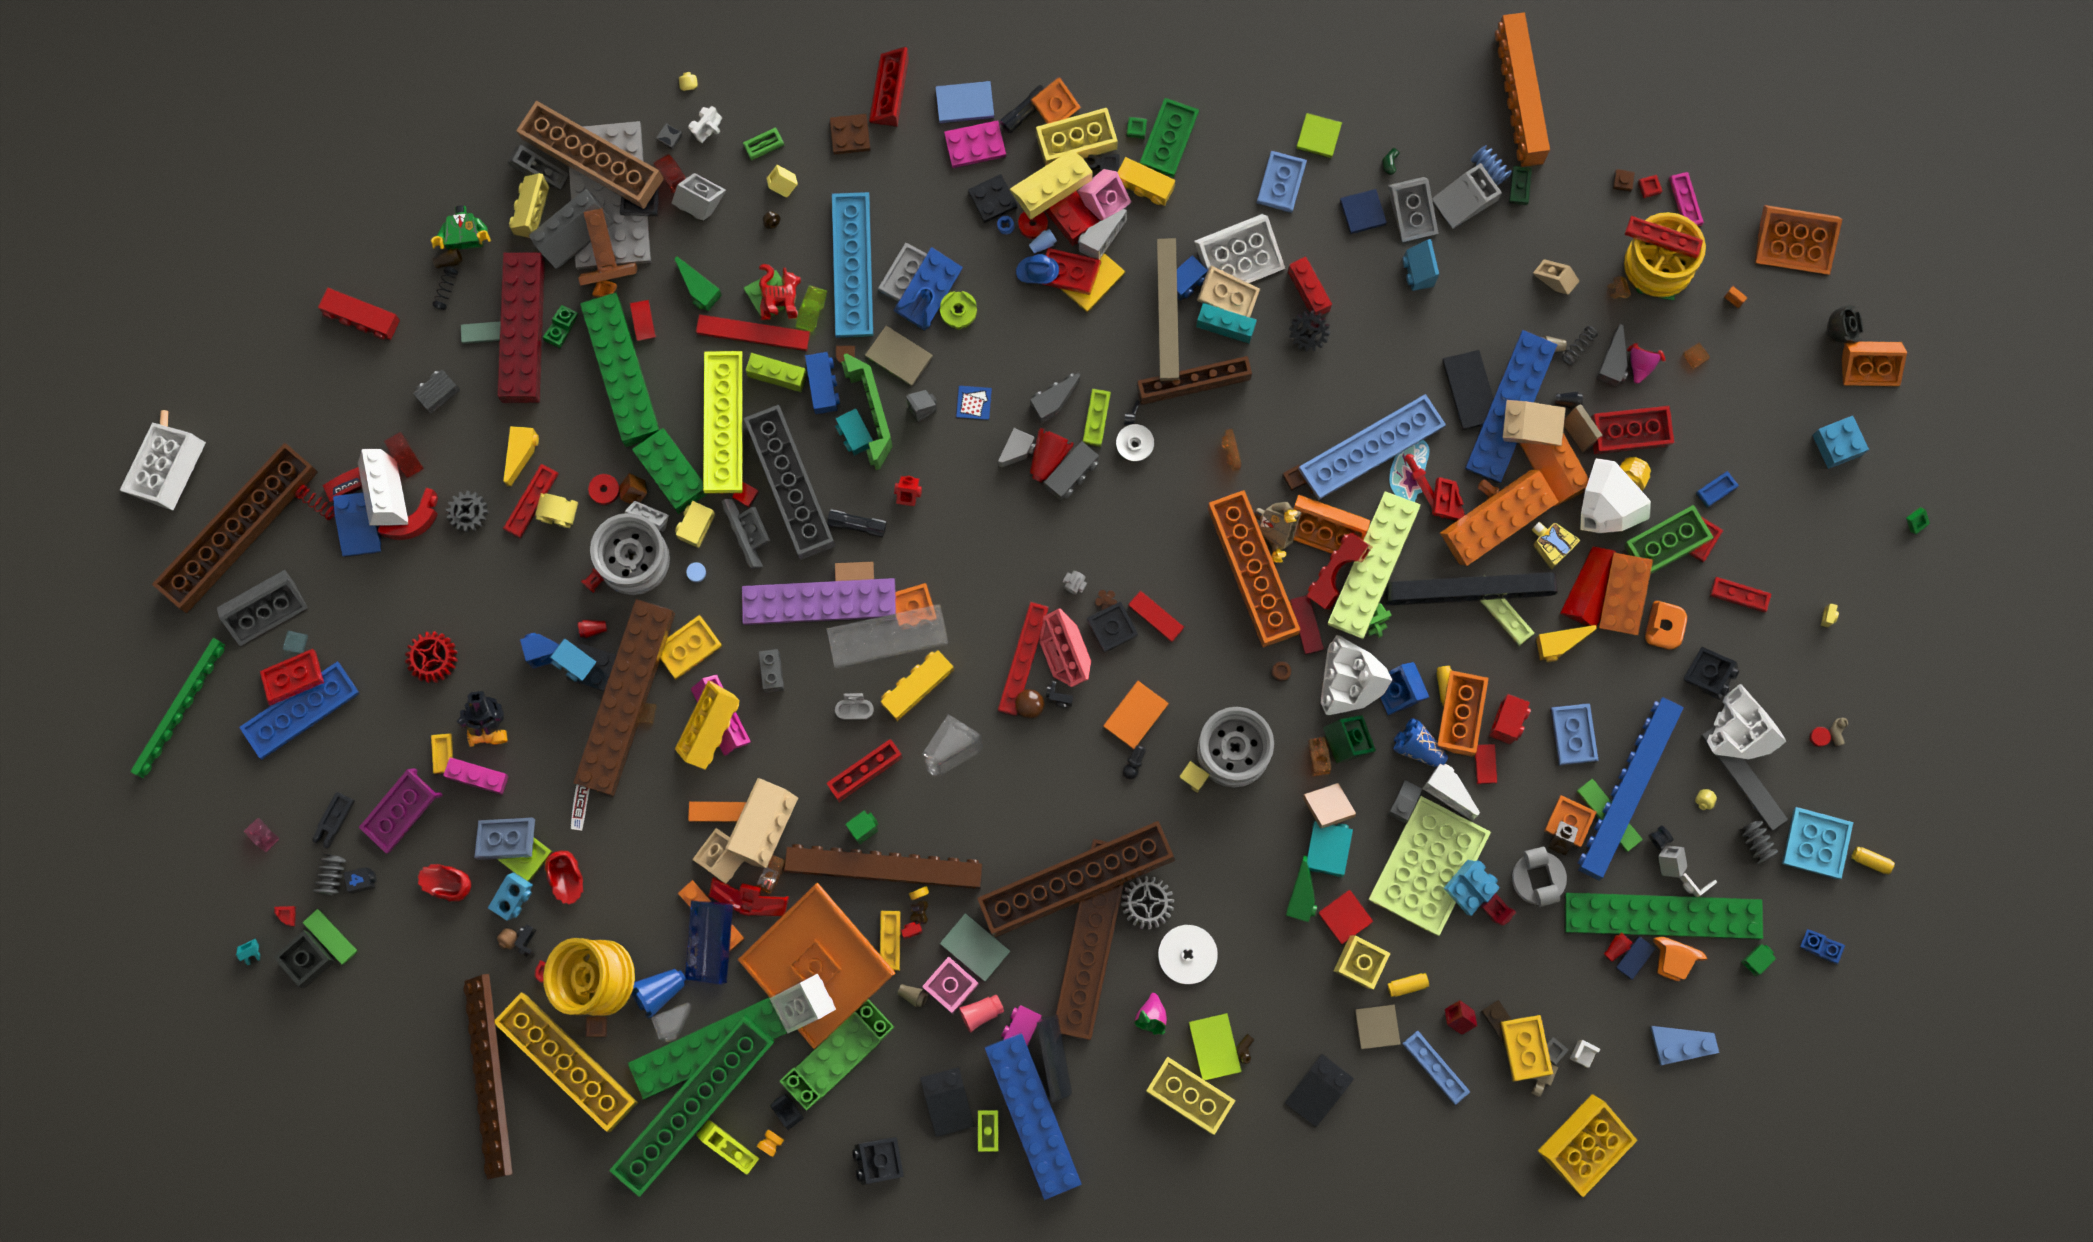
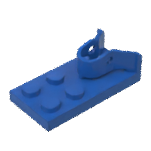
[893,247,963,331]

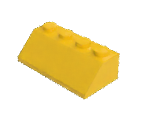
[675,681,740,770]

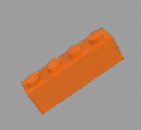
[1519,433,1589,507]
[1293,495,1371,554]
[1437,670,1489,757]

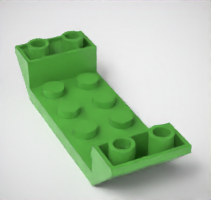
[842,354,893,470]
[780,999,894,1111]

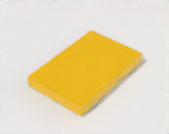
[1061,253,1125,313]
[661,615,722,680]
[1500,1015,1553,1082]

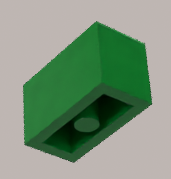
[845,810,879,845]

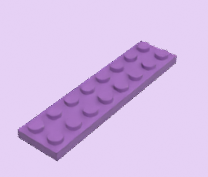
[742,578,896,625]

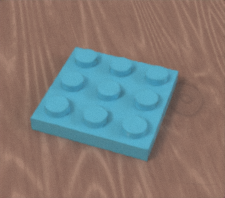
[1782,807,1853,879]

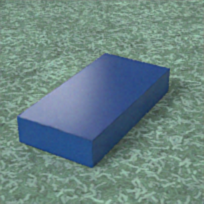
[1696,471,1739,508]

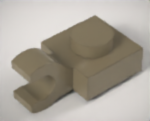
[1531,1064,1558,1097]

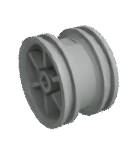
[590,513,670,595]
[1197,707,1274,788]

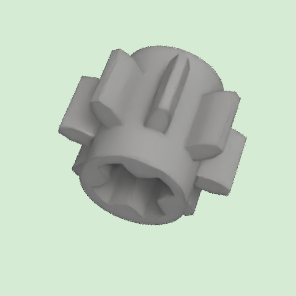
[1063,571,1087,594]

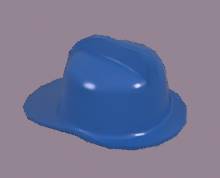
[1016,254,1059,284]

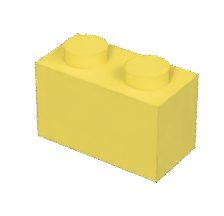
[675,501,715,548]

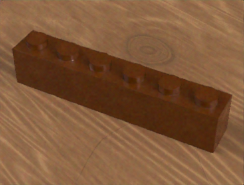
[1137,356,1252,405]

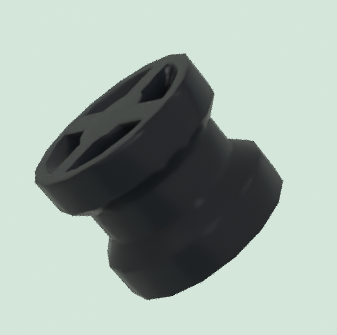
[1648,825,1674,850]

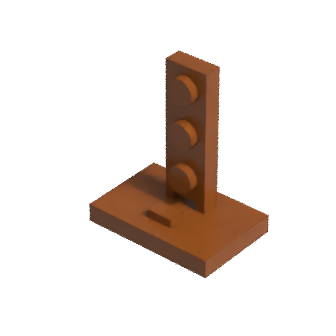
[579,208,637,286]

